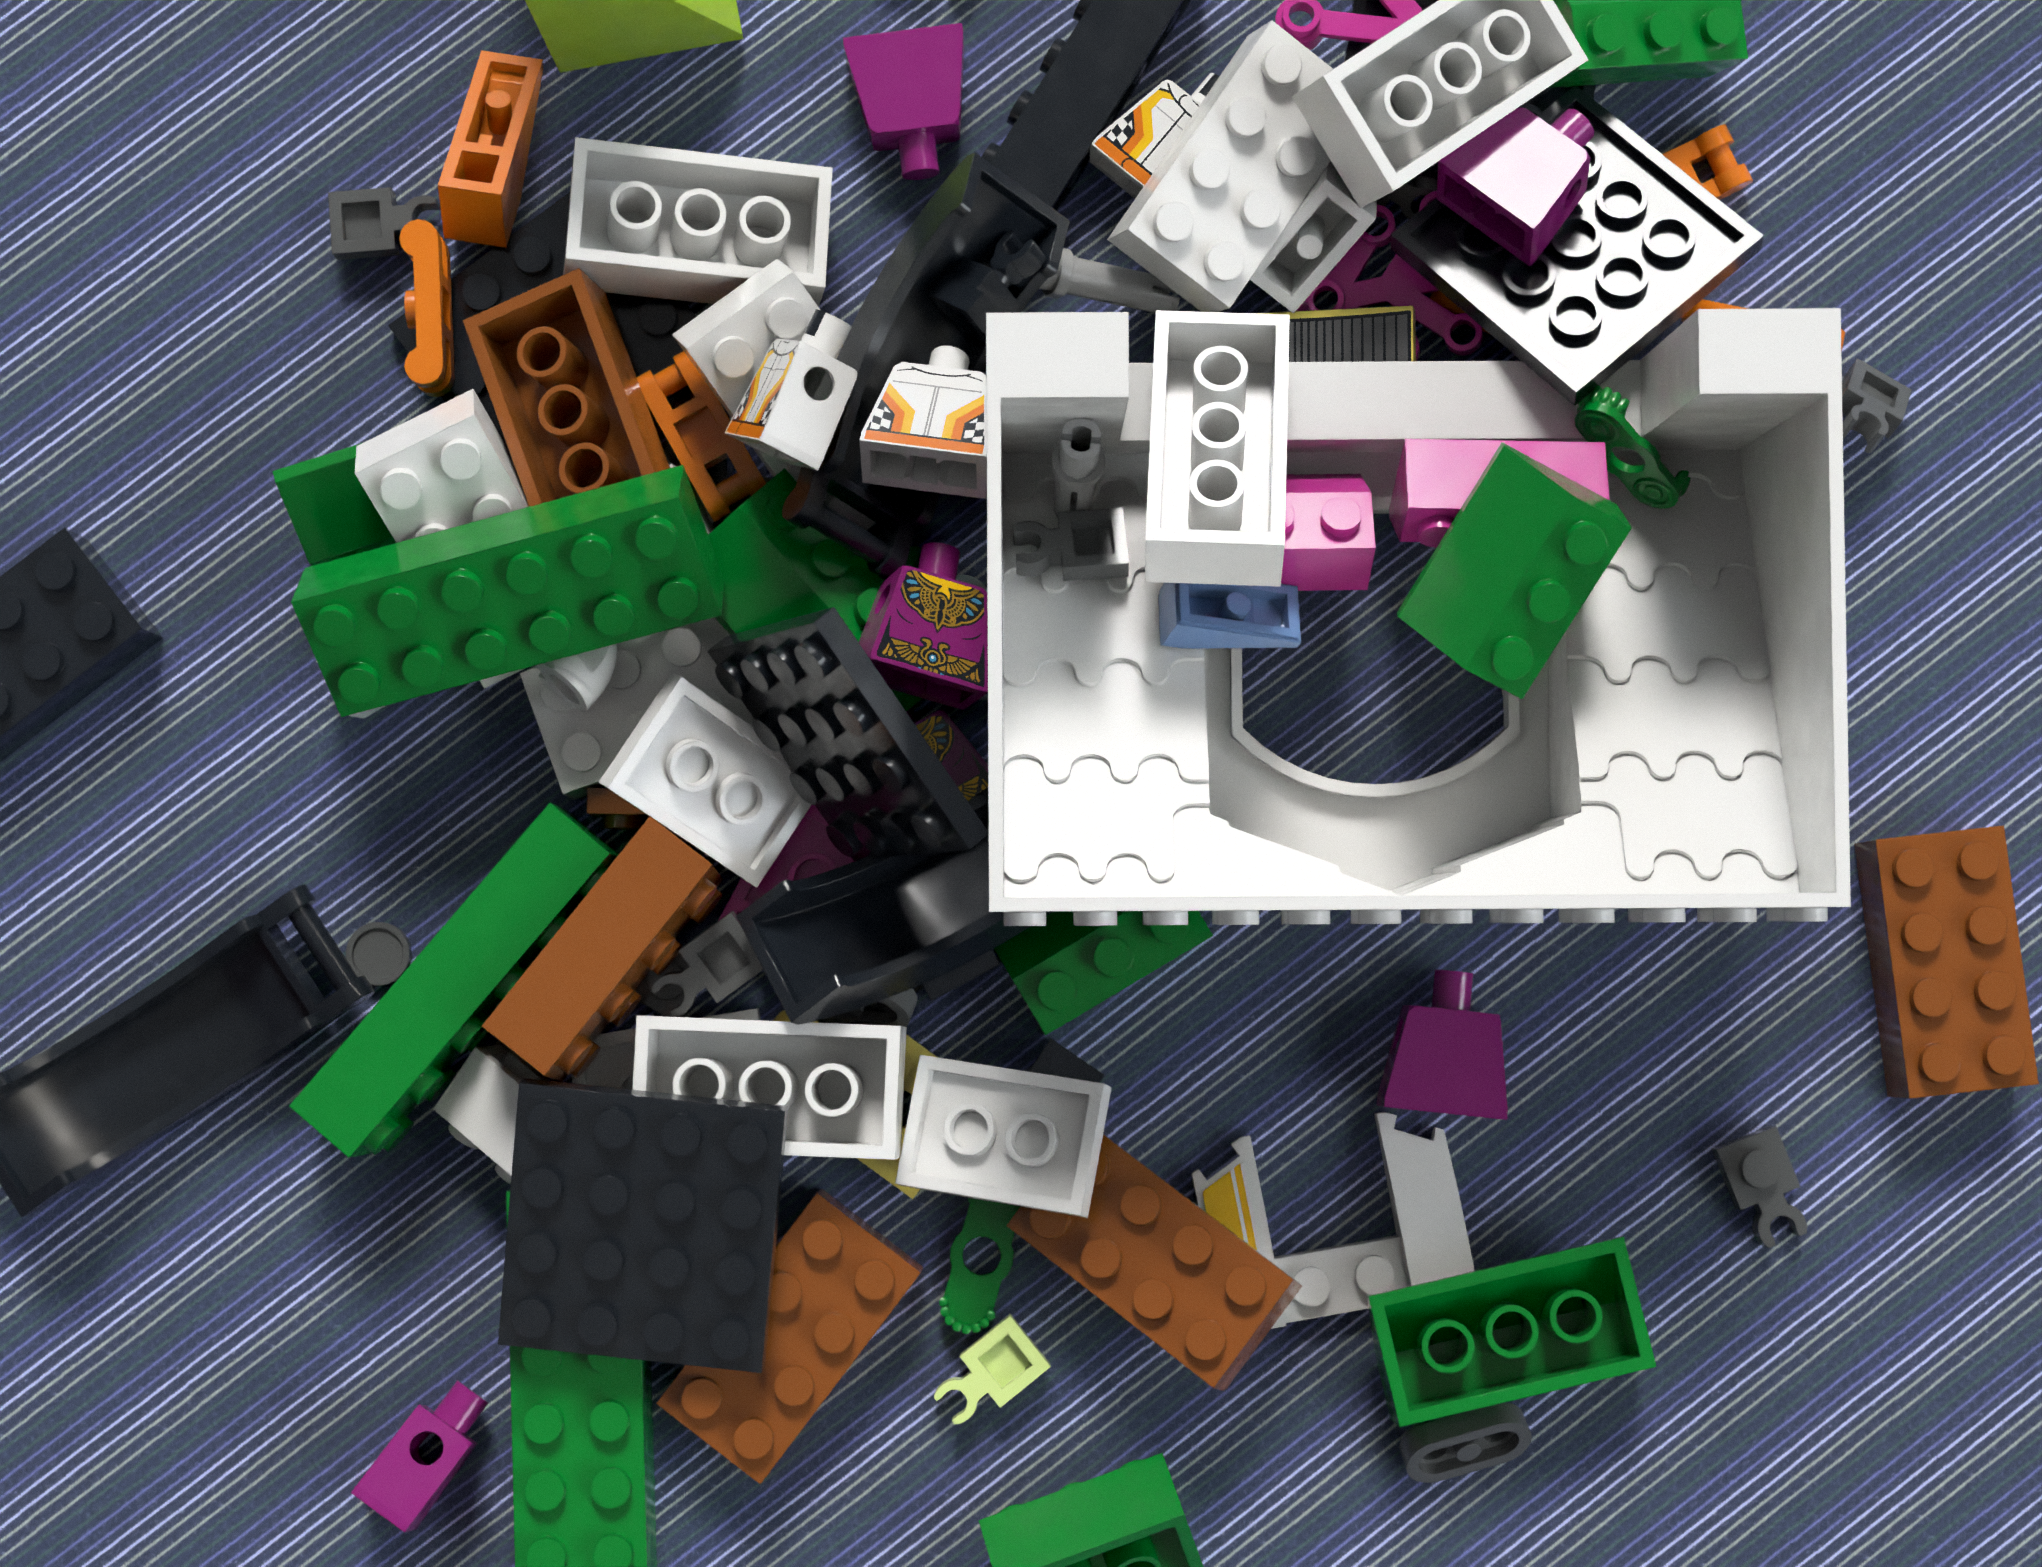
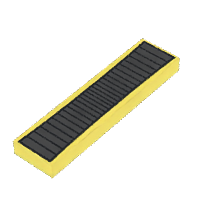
[1256,306,1416,362]

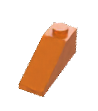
[438,50,543,248]

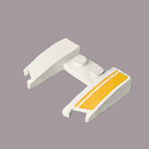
[1191,1112,1475,1329]

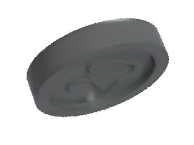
[346,922,412,986]

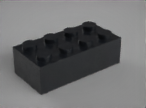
[0,527,163,762]

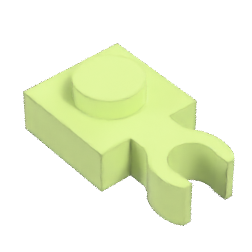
[934,1314,1051,1424]

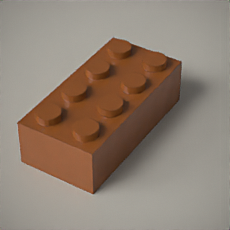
[463,268,670,507]
[482,816,723,1082]
[1854,825,2039,1099]
[1007,1134,1303,1391]
[656,1189,923,1484]

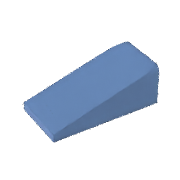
[1158,583,1301,649]

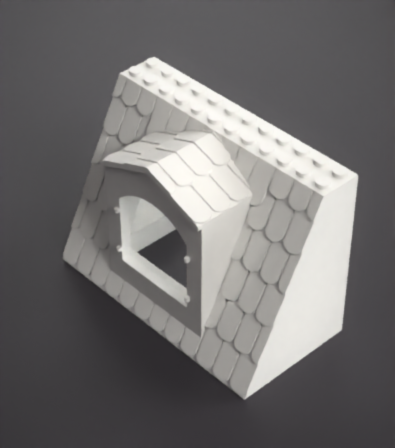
[986,308,1851,926]

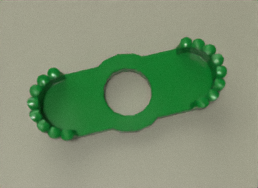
[1574,385,1691,509]
[939,1198,1021,1334]

